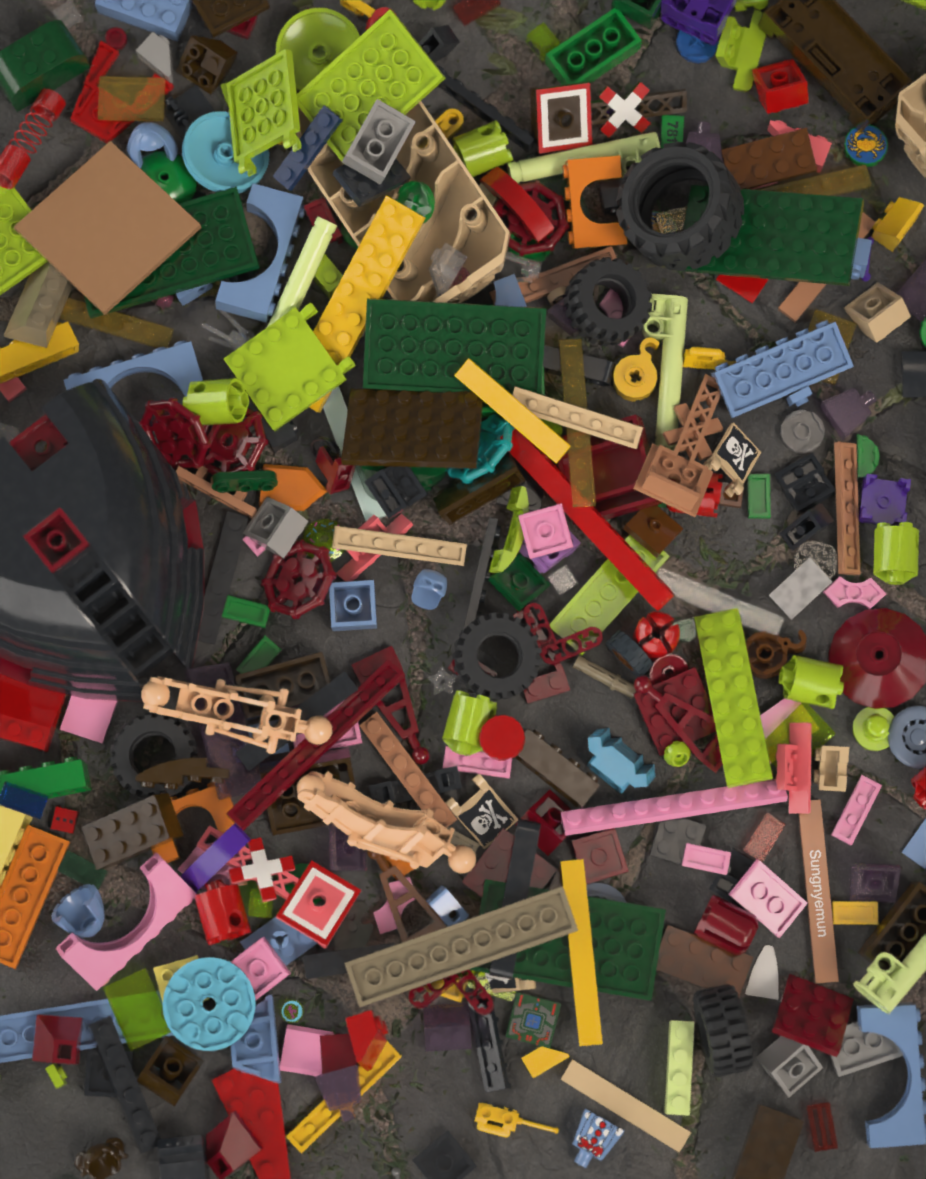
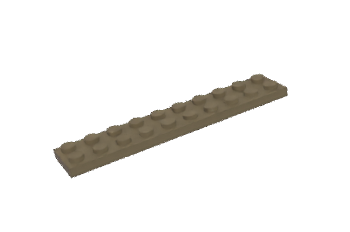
[345,886,579,1007]

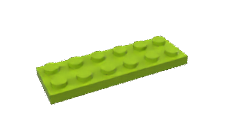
[550,535,670,656]

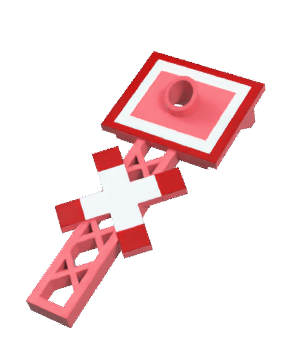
[197,825,361,949]

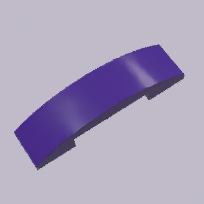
[180,823,251,893]

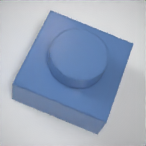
[786,386,813,407]

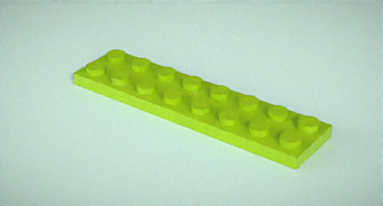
[694,608,773,788]

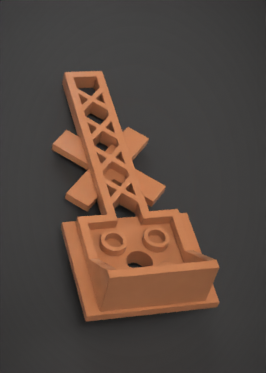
[633,374,724,517]

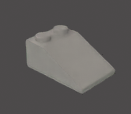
[342,99,416,184]

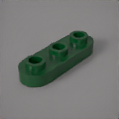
[211,470,278,493]

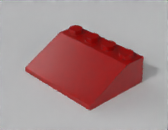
[0,674,66,753]

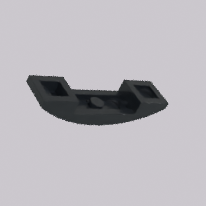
[369,766,462,805]

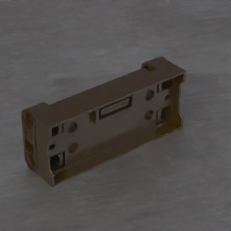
[758,0,913,133]

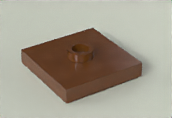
[623,505,684,558]

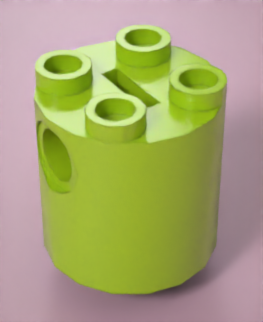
[452,120,513,177]
[183,378,249,425]
[873,522,919,585]
[779,655,844,709]
[442,691,497,756]

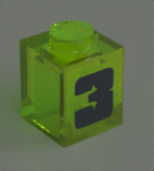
[526,22,560,61]

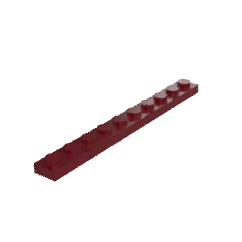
[226,659,405,831]

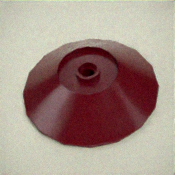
[828,608,926,709]

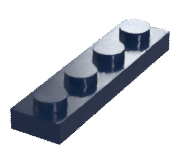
[273,105,343,191]

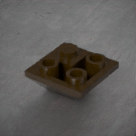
[176,35,238,95]

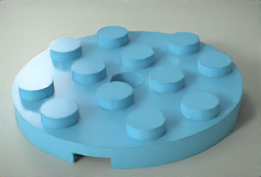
[163,957,256,1051]

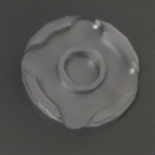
[780,410,825,454]

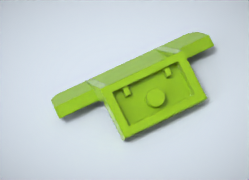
[715,9,766,92]

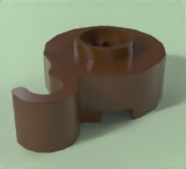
[746,630,807,679]

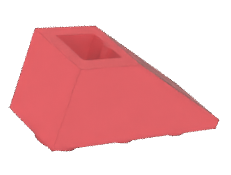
[767,120,832,173]

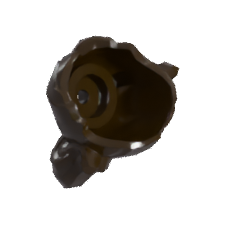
[74,1137,128,1179]

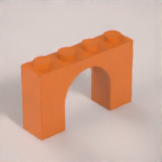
[563,156,627,249]
[152,782,234,863]

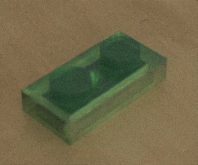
[57,851,109,891]

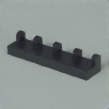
[468,996,512,1093]

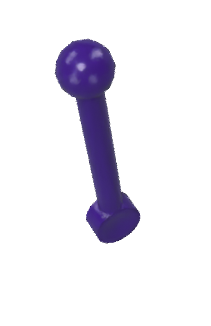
[861,237,874,282]

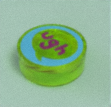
[281,1000,304,1023]

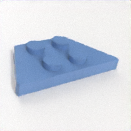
[231,995,281,1083]

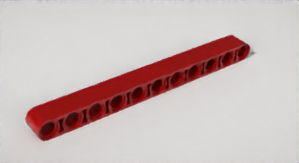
[500,428,675,611]

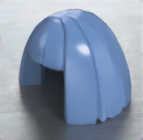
[127,122,178,169]
[51,884,104,938]

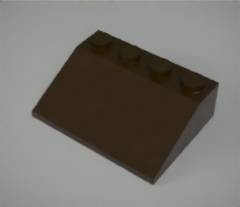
[260,747,357,836]

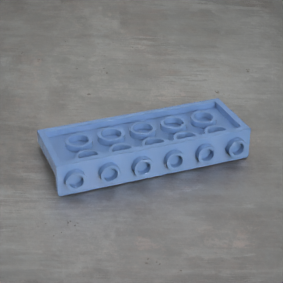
[711,320,854,418]

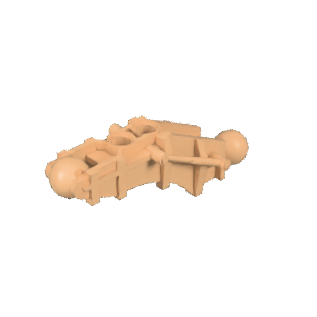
[141,676,332,754]
[297,771,476,874]

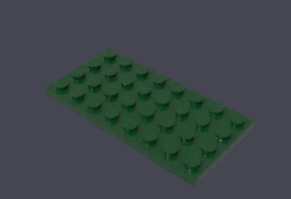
[683,185,864,286]
[84,187,260,319]
[363,298,546,394]
[470,879,666,1001]

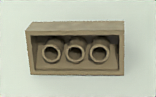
[4,262,73,348]

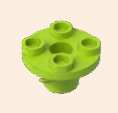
[852,707,894,751]

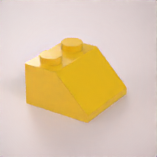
[871,197,924,252]

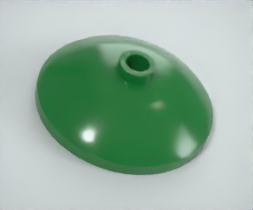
[141,151,197,204]

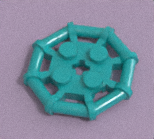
[447,414,515,484]

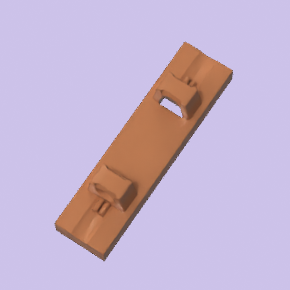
[176,466,257,519]

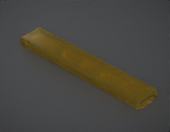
[59,298,174,349]

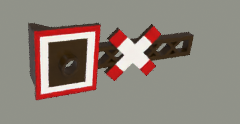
[530,81,687,153]

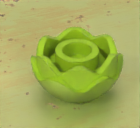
[663,741,691,767]

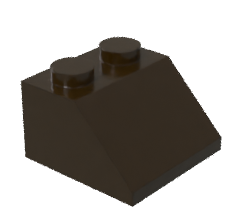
[137,1036,204,1107]

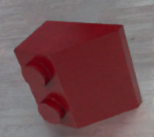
[516,790,571,856]

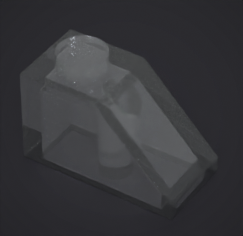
[429,242,468,297]

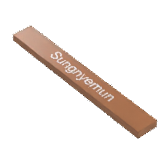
[798,800,839,984]

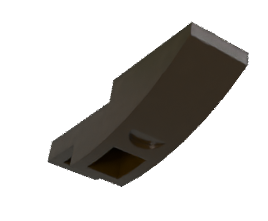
[135,758,231,790]

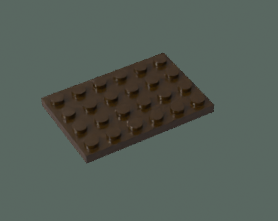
[341,388,484,468]

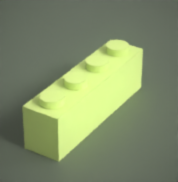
[664,1020,694,1116]

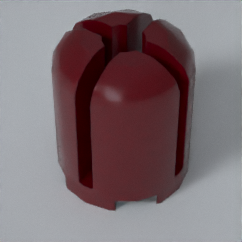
[693,895,759,956]

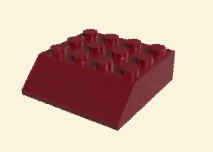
[558,414,663,525]

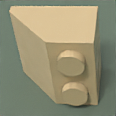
[844,282,911,343]

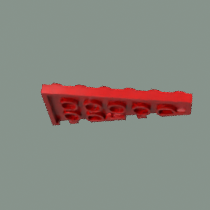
[212,1069,291,1179]

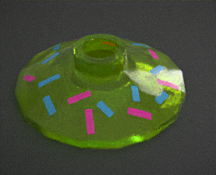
[303,519,345,562]

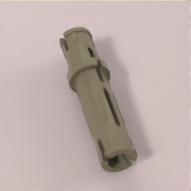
[572,655,636,699]

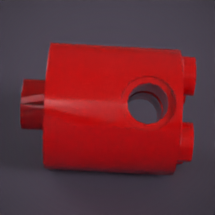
[194,879,251,946]

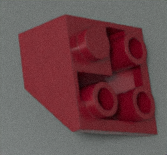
[32,1014,83,1064]
[206,1111,263,1179]

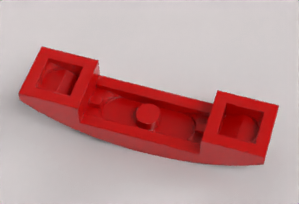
[480,167,555,243]

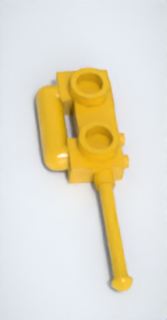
[683,347,736,370]
[475,1102,559,1138]

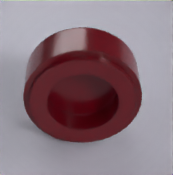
[105,27,127,50]

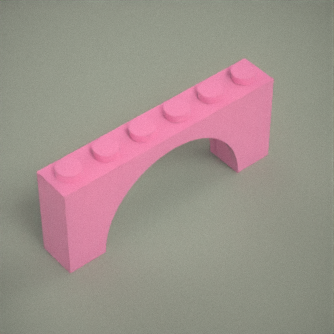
[56,852,197,991]

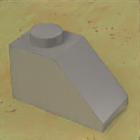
[136,32,173,83]

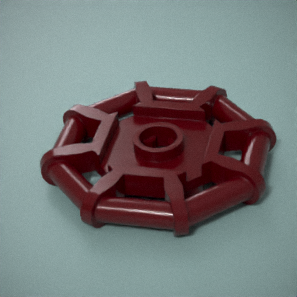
[492,180,570,257]
[139,397,211,470]
[195,408,268,475]
[261,539,337,619]

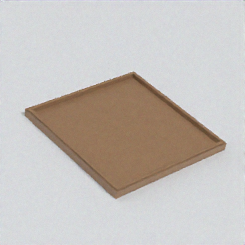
[14,141,201,315]

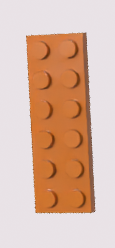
[0,825,70,969]

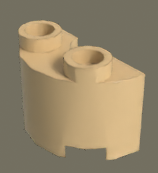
[813,746,849,792]

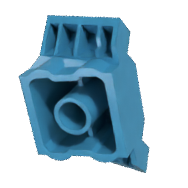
[587,728,656,794]

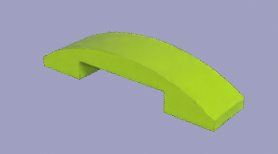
[489,486,529,573]

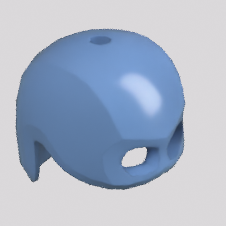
[412,569,447,610]

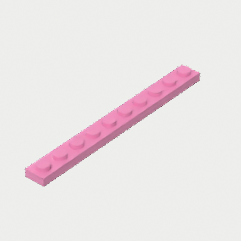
[561,779,788,836]

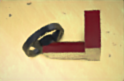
[310,436,356,494]

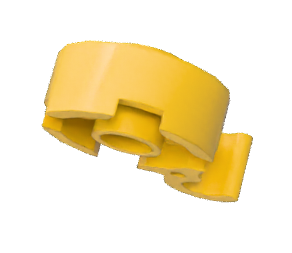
[612,338,659,402]

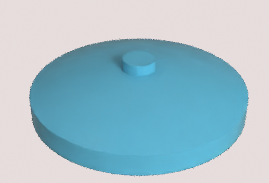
[182,111,269,193]

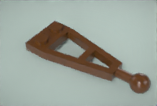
[366,850,446,943]

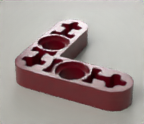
[524,603,603,665]
[408,969,494,1015]

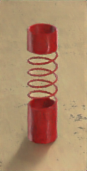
[0,89,66,189]

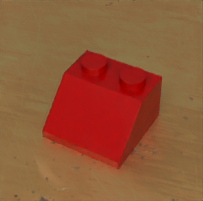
[752,59,809,114]
[345,1010,388,1071]

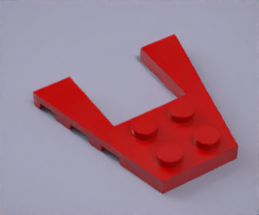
[70,41,174,144]

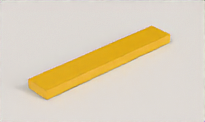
[454,358,571,463]
[286,1041,402,1153]

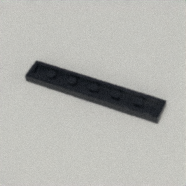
[236,671,359,771]

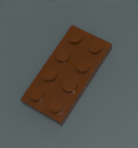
[721,128,817,189]
[656,925,753,997]

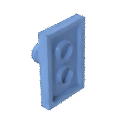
[240,917,318,966]

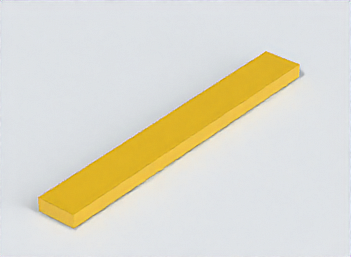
[560,859,603,1046]

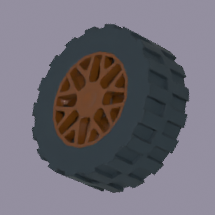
[605,630,653,677]

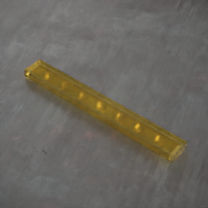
[559,339,596,507]

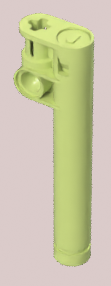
[507,132,661,183]
[267,216,337,327]
[642,294,688,450]
[853,934,926,1014]

